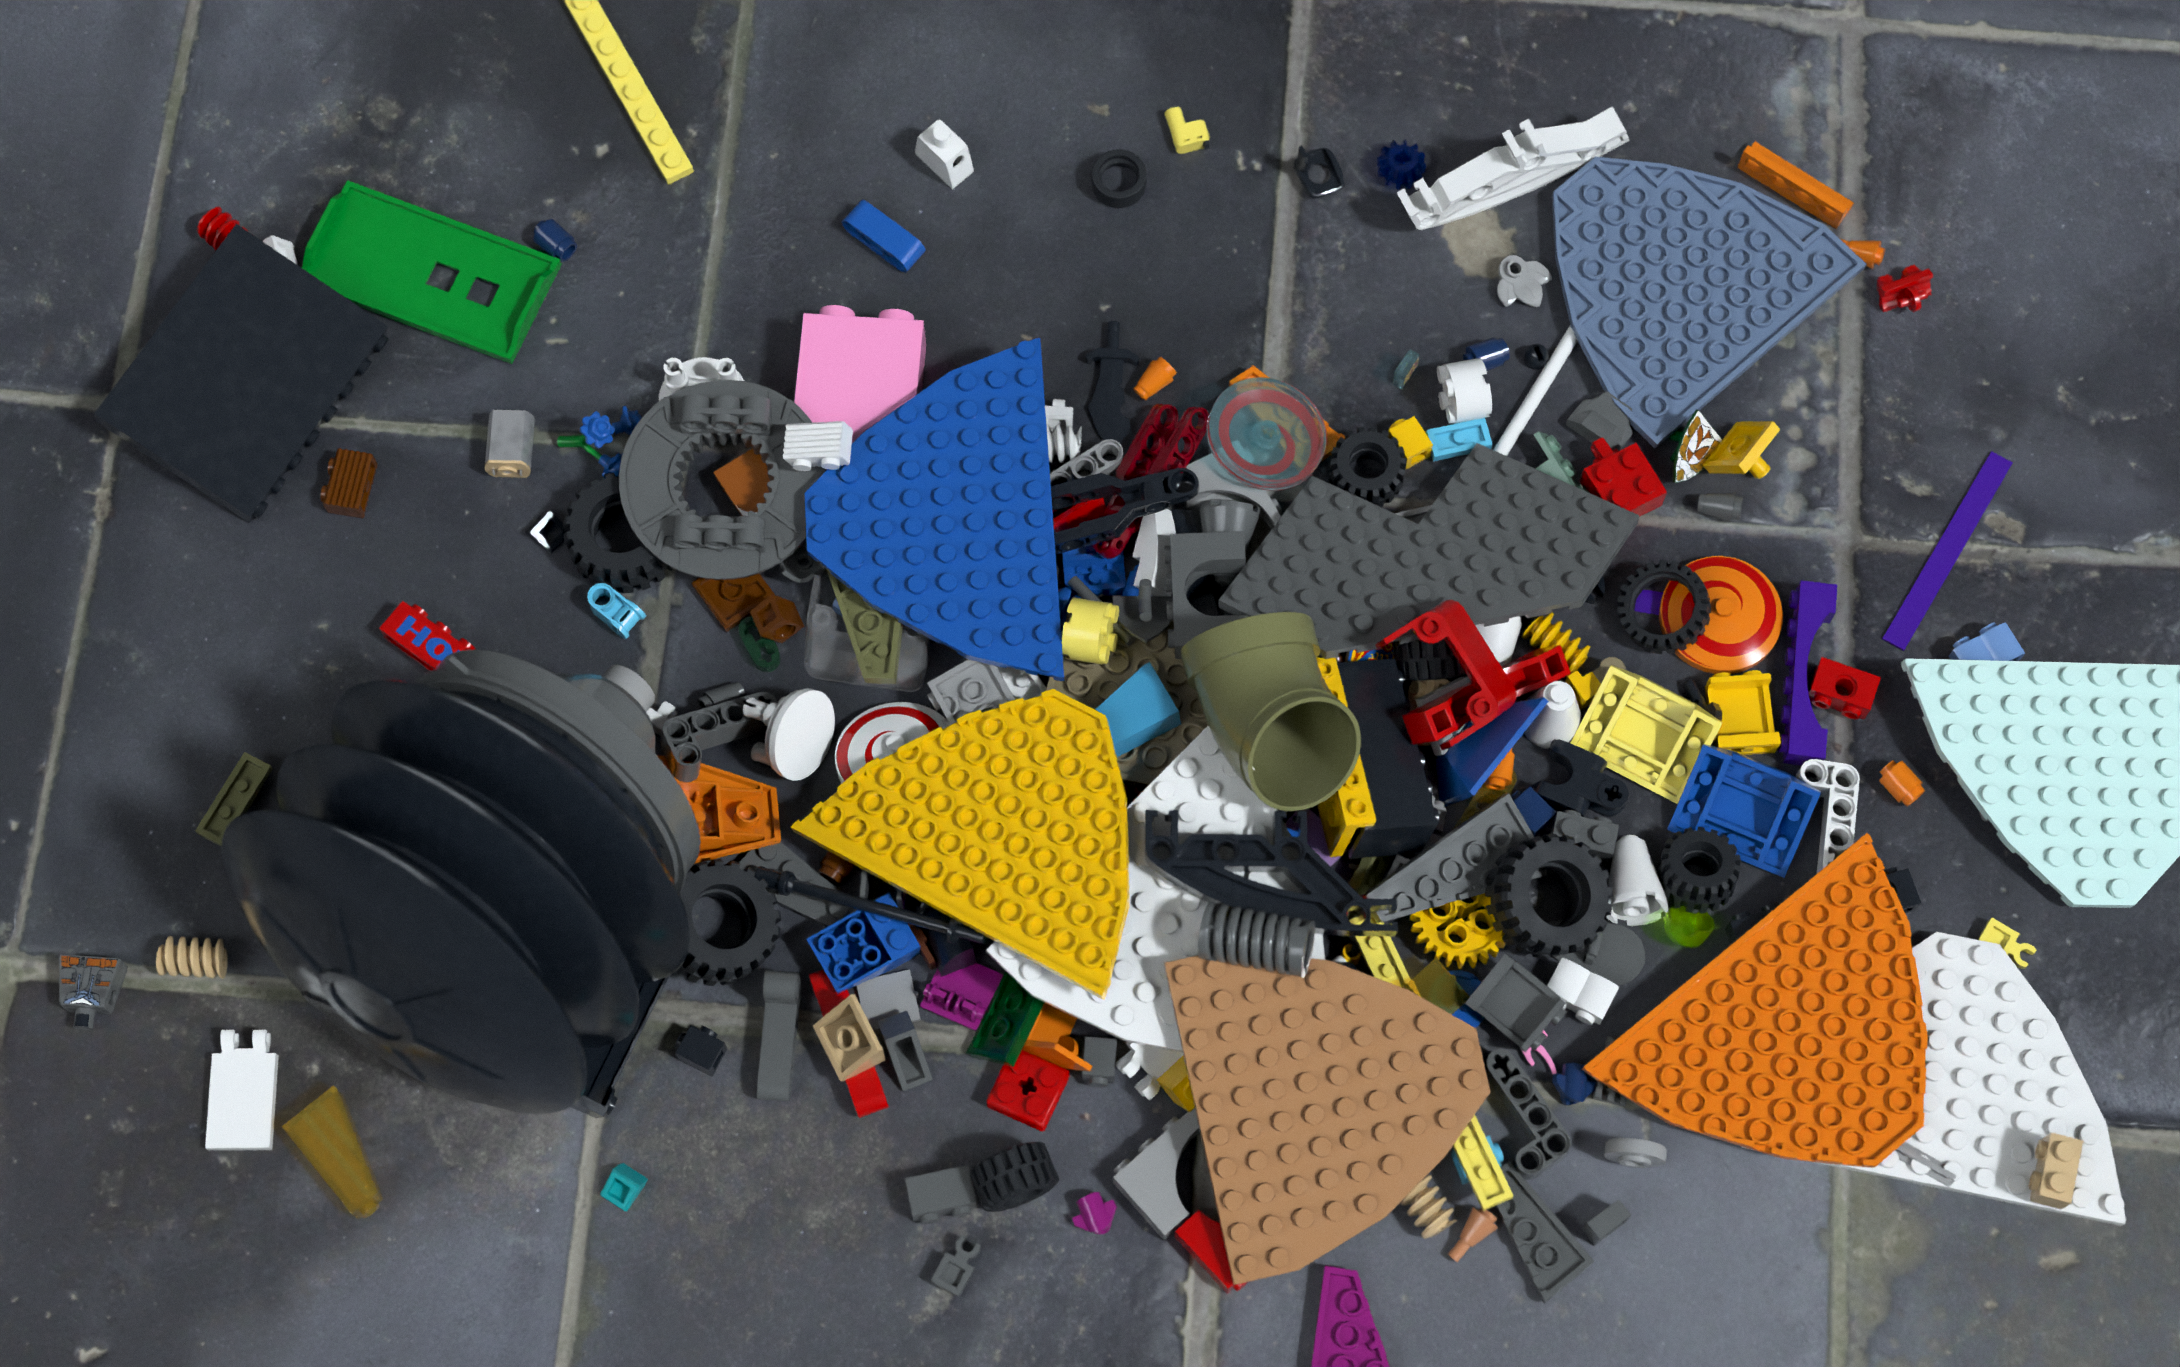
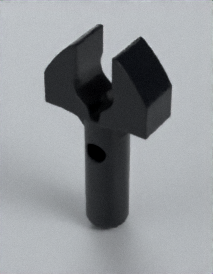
[1684,679,1722,721]

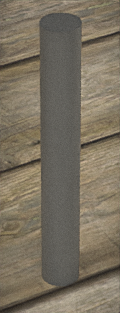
[1068,576,1136,646]

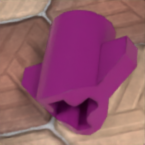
[1072,1192,1117,1235]

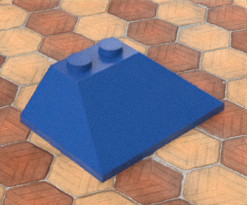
[1435,697,1549,807]
[1667,744,1821,878]

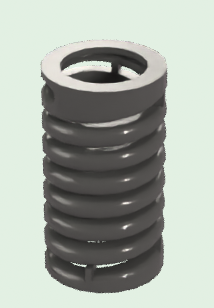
[1198,901,1315,978]

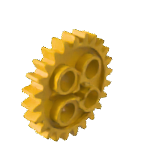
[1409,893,1506,969]

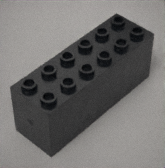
[1337,658,1439,859]

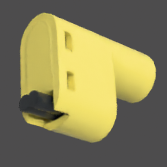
[1164,107,1210,154]

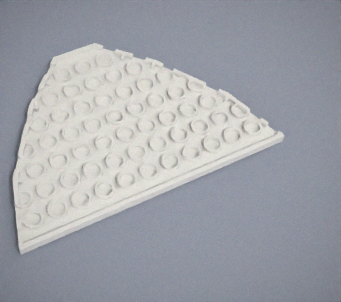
[1741,932,2126,1226]

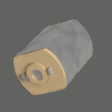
[485,410,535,478]

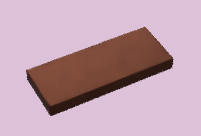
[903,908,936,970]

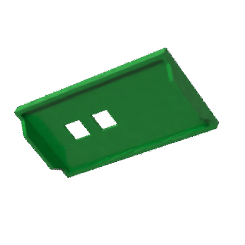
[302,180,562,364]

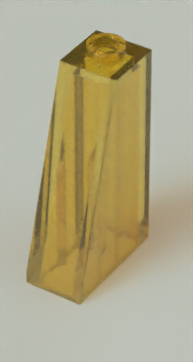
[282,1085,384,1220]

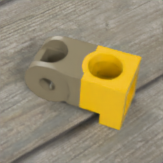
[1565,657,1626,710]

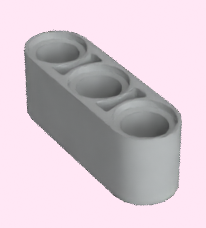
[1050,439,1123,486]

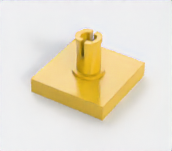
[1703,421,1780,479]

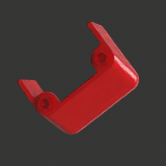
[1375,600,1517,751]

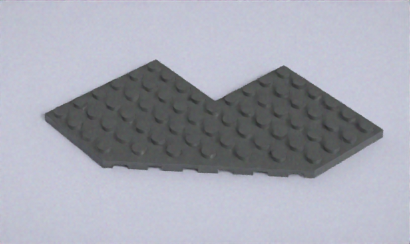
[1219,443,1639,659]

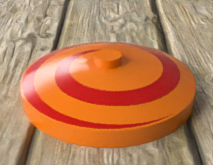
[1659,556,1783,674]

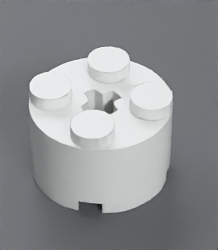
[1437,358,1492,424]

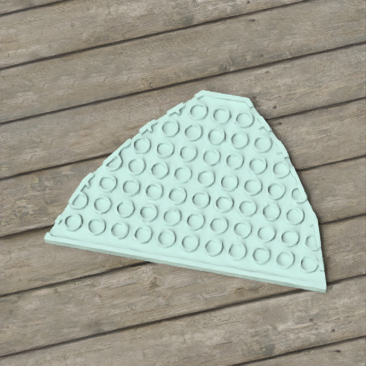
[1901,659,2180,908]

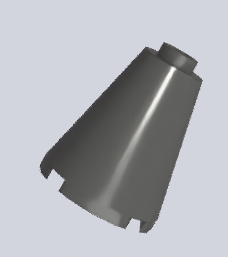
[1199,500,1260,585]

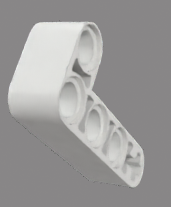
[1796,759,1860,874]

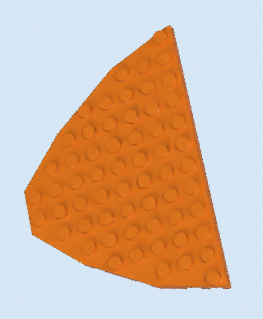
[1582,833,1928,1168]

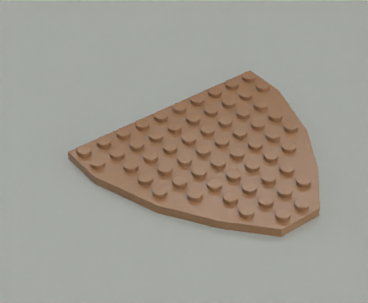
[1164,950,1490,1285]

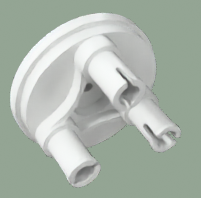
[659,357,744,441]
[743,688,835,781]

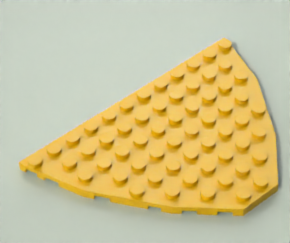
[791,689,1130,1000]

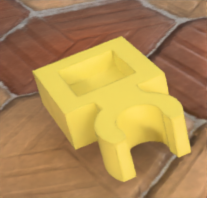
[1978,918,2036,969]

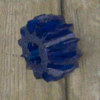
[1376,139,1427,191]

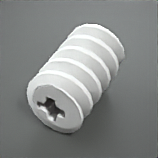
[1046,424,1082,463]

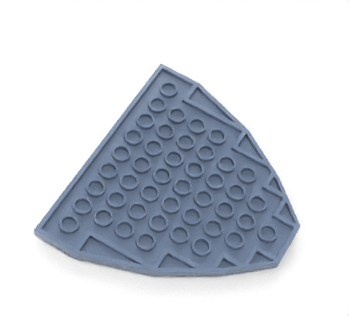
[1552,157,1866,449]

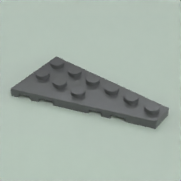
[1361,793,1555,923]

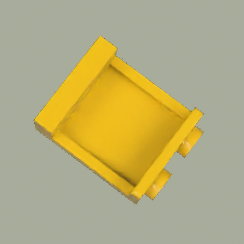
[1705,670,1781,755]

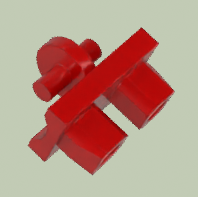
[1876,264,1933,312]

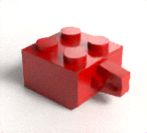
[1580,437,1667,517]

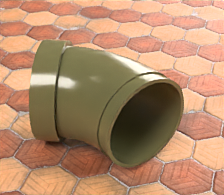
[1180,612,1361,811]

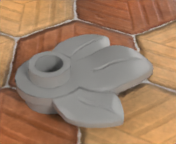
[1497,255,1552,308]

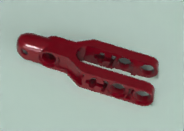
[1093,404,1210,559]

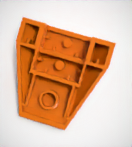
[657,755,781,864]

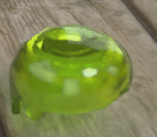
[1663,906,1715,948]

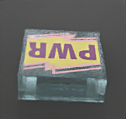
[1393,350,1420,389]

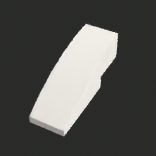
[1132,509,1176,596]

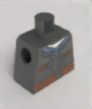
[59,955,128,1031]

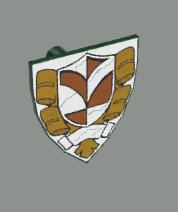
[1669,409,1722,483]

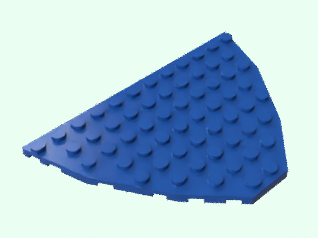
[804,338,1064,681]

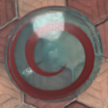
[1207,377,1327,491]

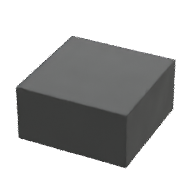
[1582,1199,1631,1246]

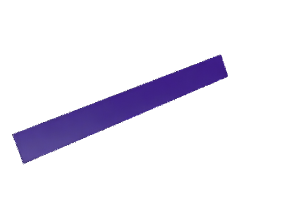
[1882,451,2013,651]

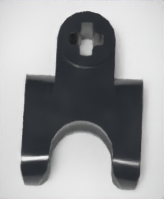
[1531,739,1629,817]

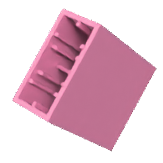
[794,305,926,443]

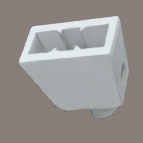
[915,120,974,190]

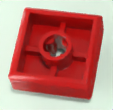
[986,1050,1069,1132]

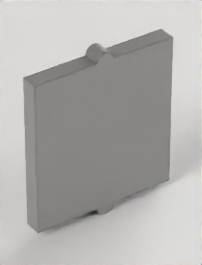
[857,969,921,1031]

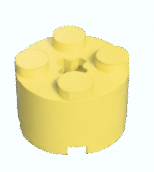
[1062,598,1119,665]

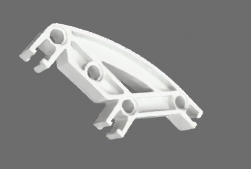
[1397,107,1629,230]

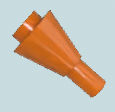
[1839,238,1885,269]

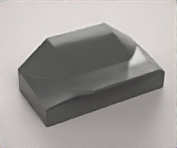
[1566,391,1633,451]

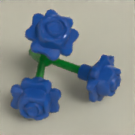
[557,406,642,480]

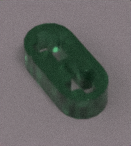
[739,616,781,672]

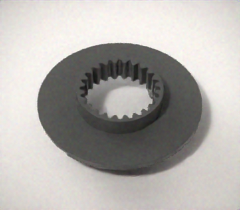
[619,380,827,580]

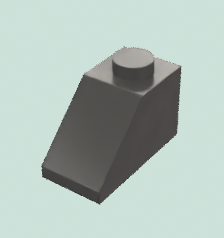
[877,1011,933,1091]

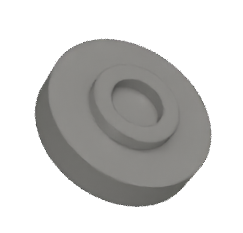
[1604,1138,1667,1168]

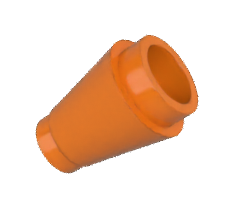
[1133,357,1177,401]

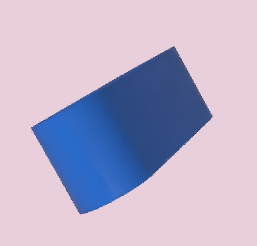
[842,200,926,273]

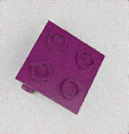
[920,963,1003,1031]

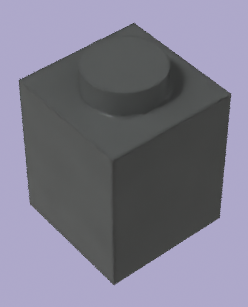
[1082,1037,1117,1087]

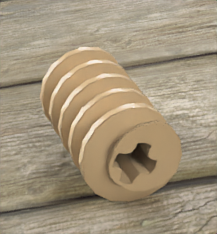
[156,936,228,979]
[1400,1175,1458,1239]

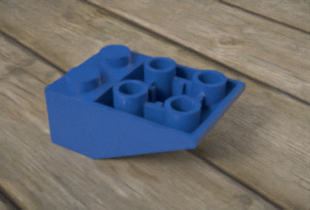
[806,893,921,994]

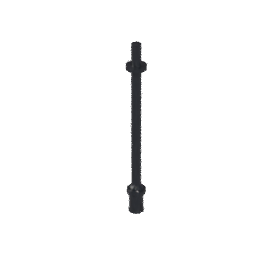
[754,866,987,944]

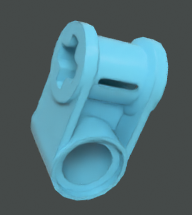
[587,583,646,639]

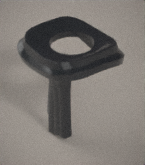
[1294,145,1344,199]

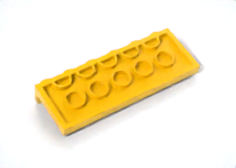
[1316,658,1376,857]

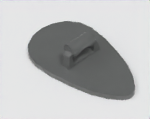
[1548,920,1645,986]

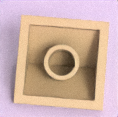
[813,994,885,1082]

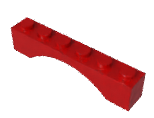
[1402,645,1571,745]

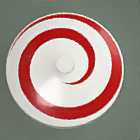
[835,702,945,784]

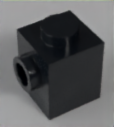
[675,1025,728,1077]

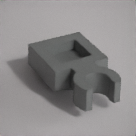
[930,1235,981,1298]

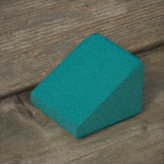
[600,1163,648,1212]

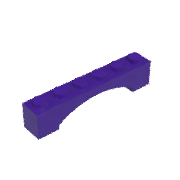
[1779,580,1837,765]

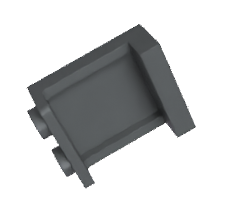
[1465,953,1567,1052]

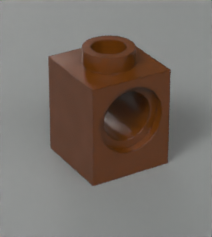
[750,594,805,643]

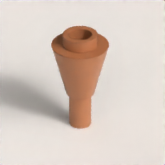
[1448,1207,1498,1263]

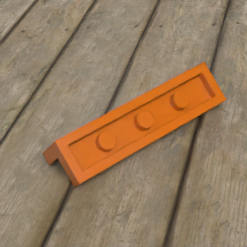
[1737,142,1854,229]

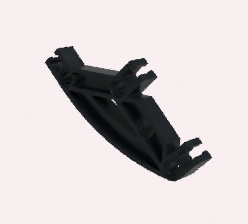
[1145,810,1398,936]

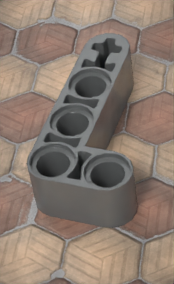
[660,692,777,782]
[757,970,801,1101]
[1484,1049,1571,1180]

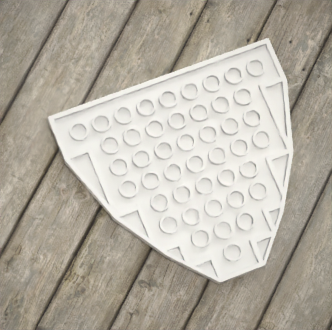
[986,725,1325,1053]

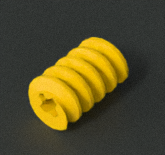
[1522,612,1590,678]

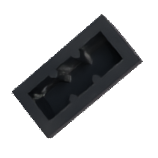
[921,907,976,977]

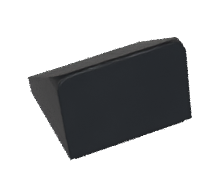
[525,511,565,553]

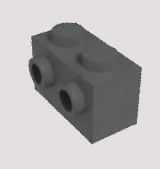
[1551,810,1619,865]

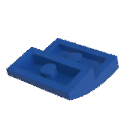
[1062,542,1126,598]

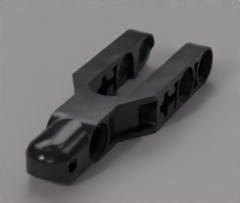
[1051,468,1200,554]

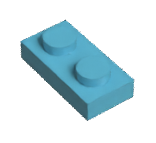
[1426,418,1493,461]

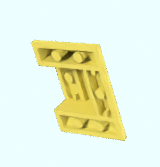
[1570,665,1723,804]

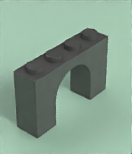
[1164,531,1248,659]

